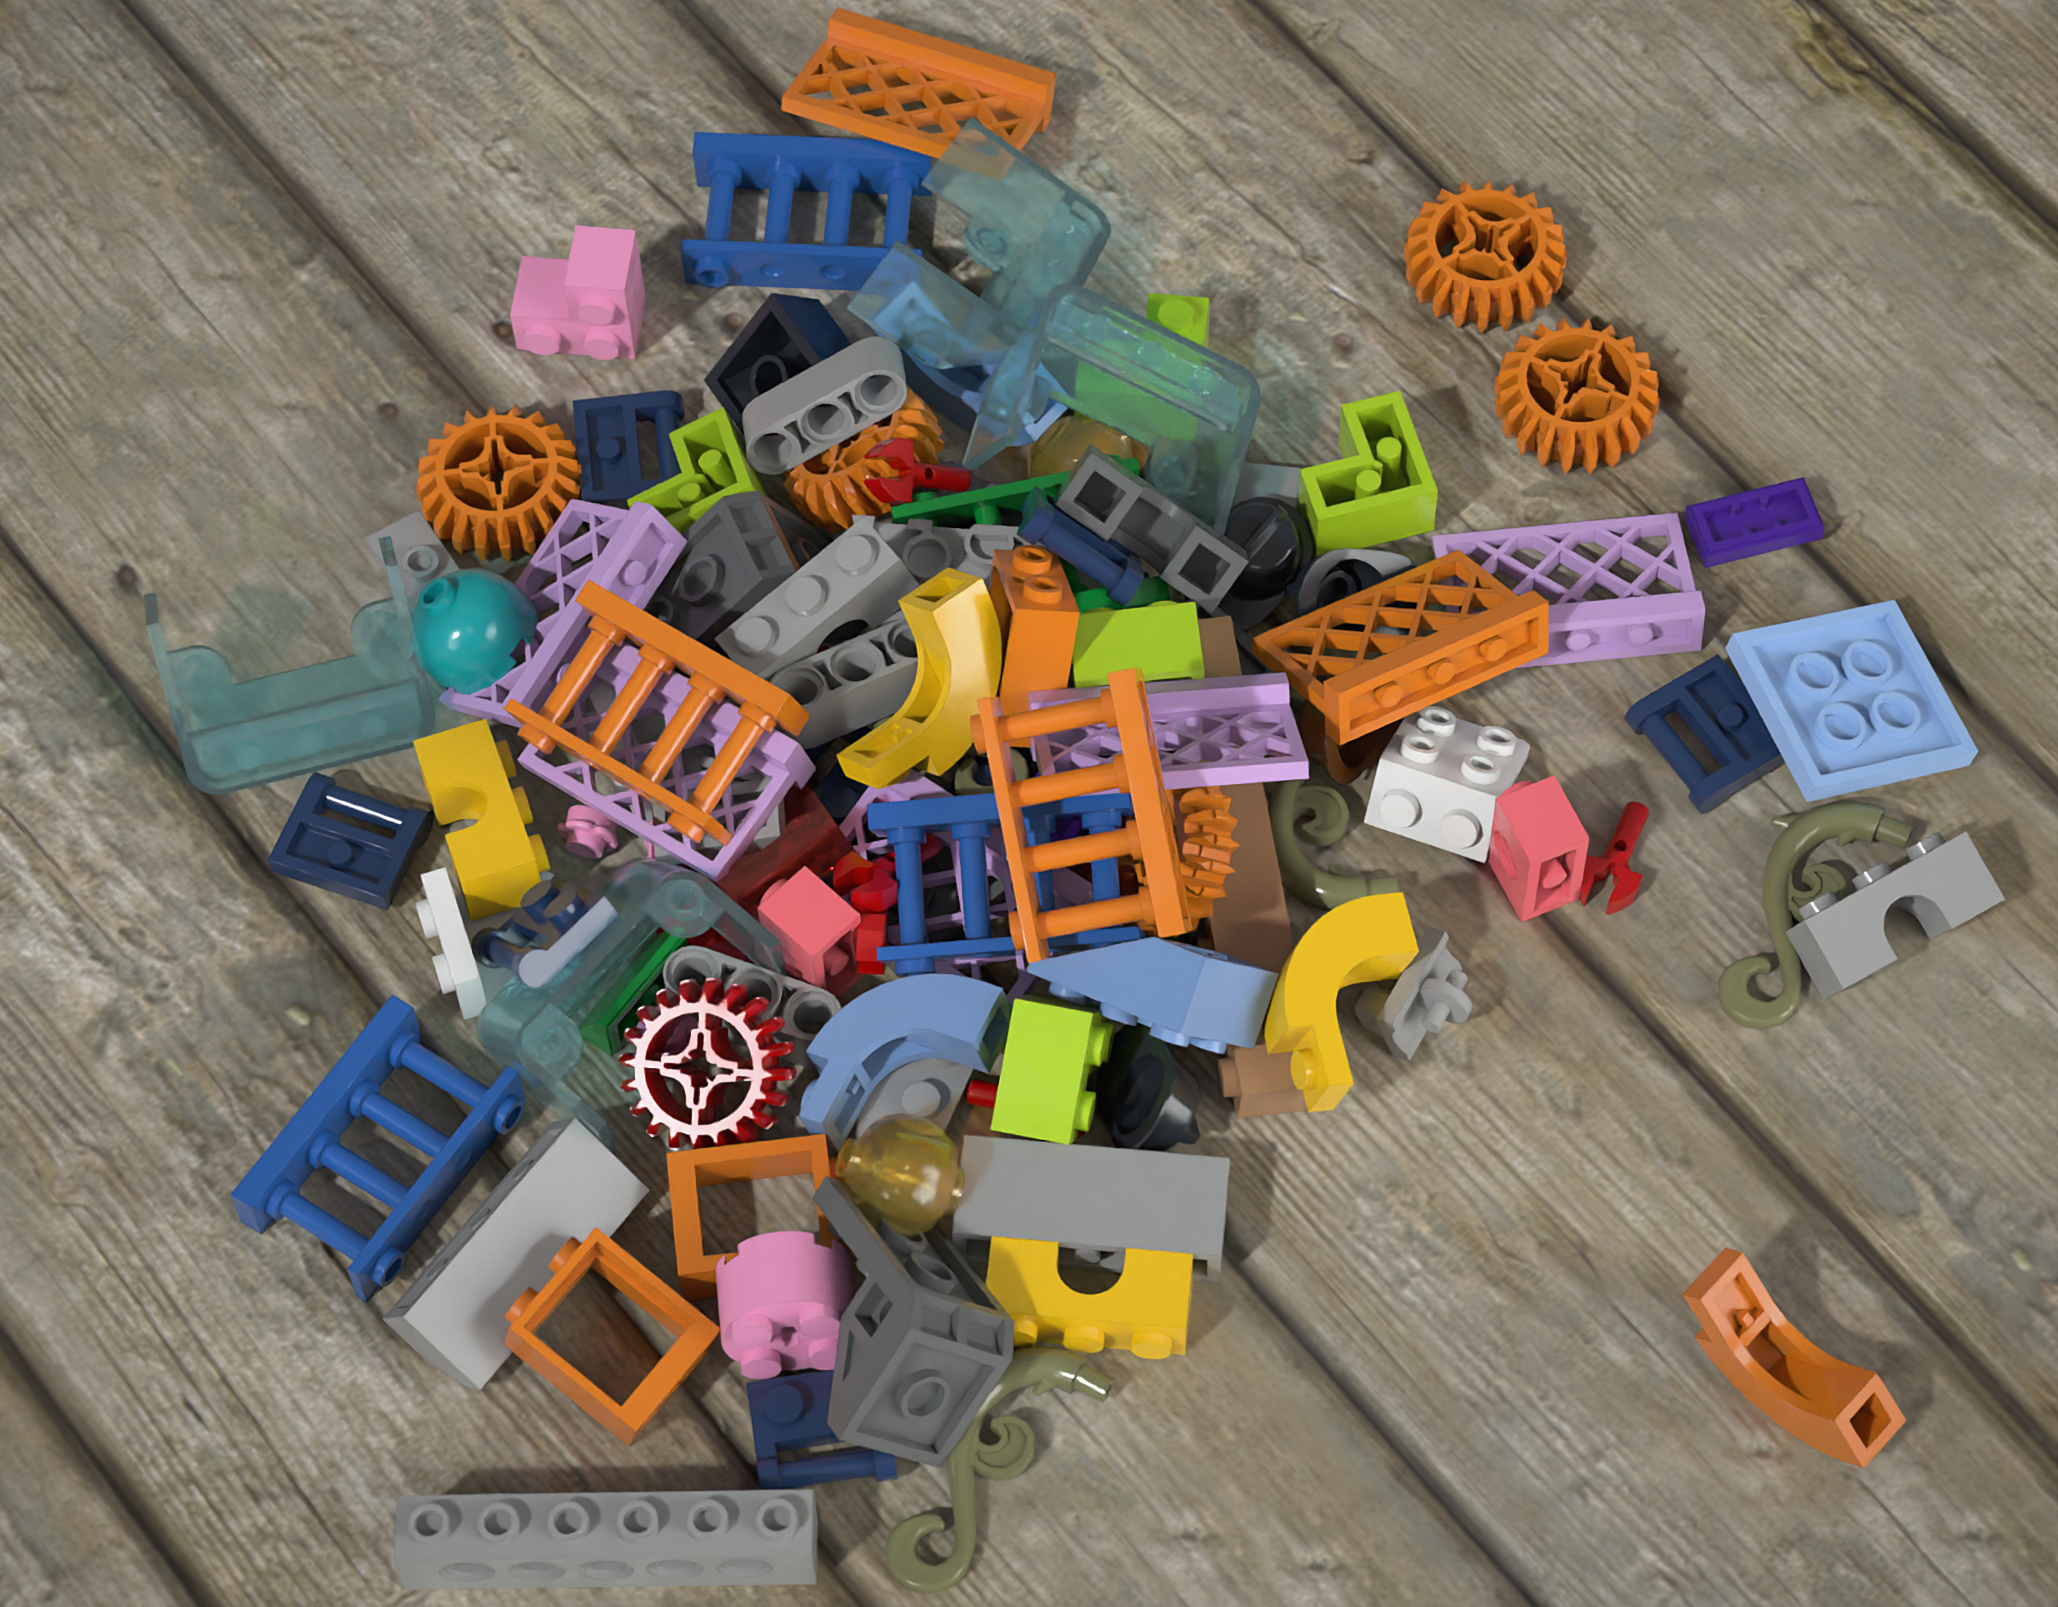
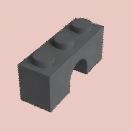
[1054,443,1249,613]

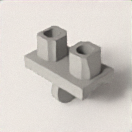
[1355,927,1473,1061]

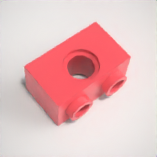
[1488,775,1589,922]
[758,866,866,1000]

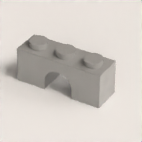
[714,517,919,683]
[1785,831,2005,1000]

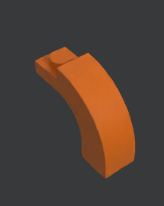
[1682,1247,1906,1468]

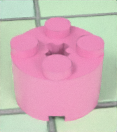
[715,1231,854,1380]

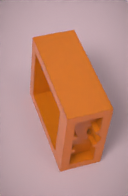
[988,545,1080,748]
[666,1134,853,1301]
[504,1227,721,1447]

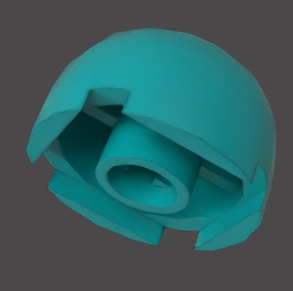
[409,567,538,695]

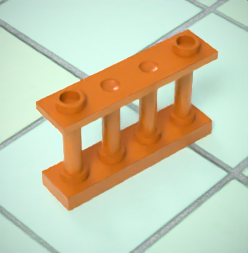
[504,579,811,846]
[970,668,1193,963]

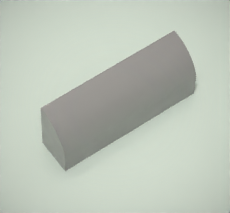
[382,1118,650,1390]
[952,1135,1230,1283]

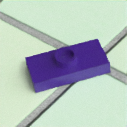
[1684,477,1825,568]

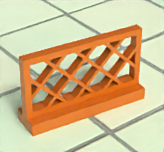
[781,8,1056,178]
[1252,549,1549,745]

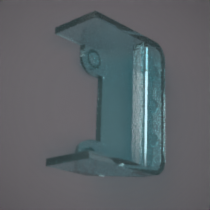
[846,117,1111,369]
[962,283,1261,535]
[143,536,435,795]
[477,856,787,1155]

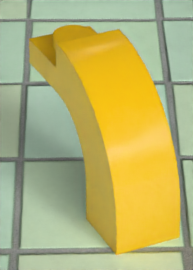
[836,567,1002,790]
[1264,892,1419,1113]

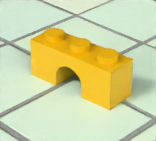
[413,719,550,921]
[986,1236,1193,1359]

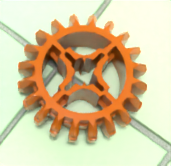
[1403,178,1567,334]
[1494,317,1660,475]
[783,387,945,533]
[416,404,582,563]
[1087,785,1241,938]

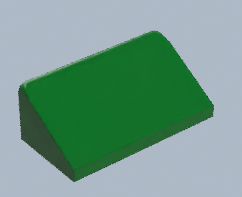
[576,927,688,1056]

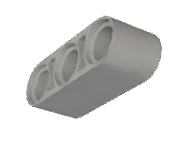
[742,336,907,475]
[770,618,918,750]
[663,945,841,1069]

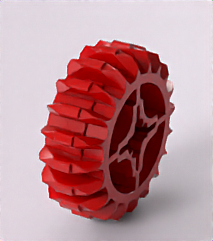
[618,977,797,1151]

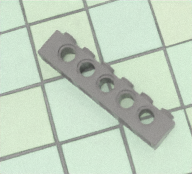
[393,1489,818,1590]

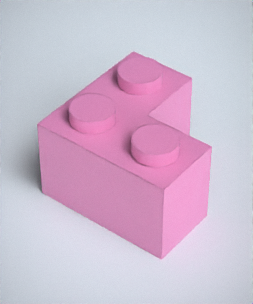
[510,225,646,360]

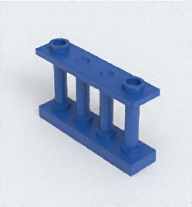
[681,132,934,295]
[867,793,1146,976]
[230,994,526,1302]

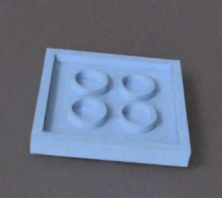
[1725,600,1978,802]

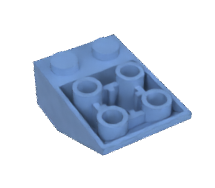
[1027,937,1279,1054]

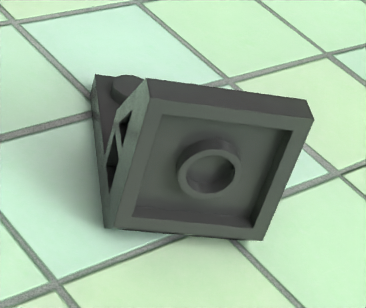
[624,490,868,676]
[812,1176,1014,1468]

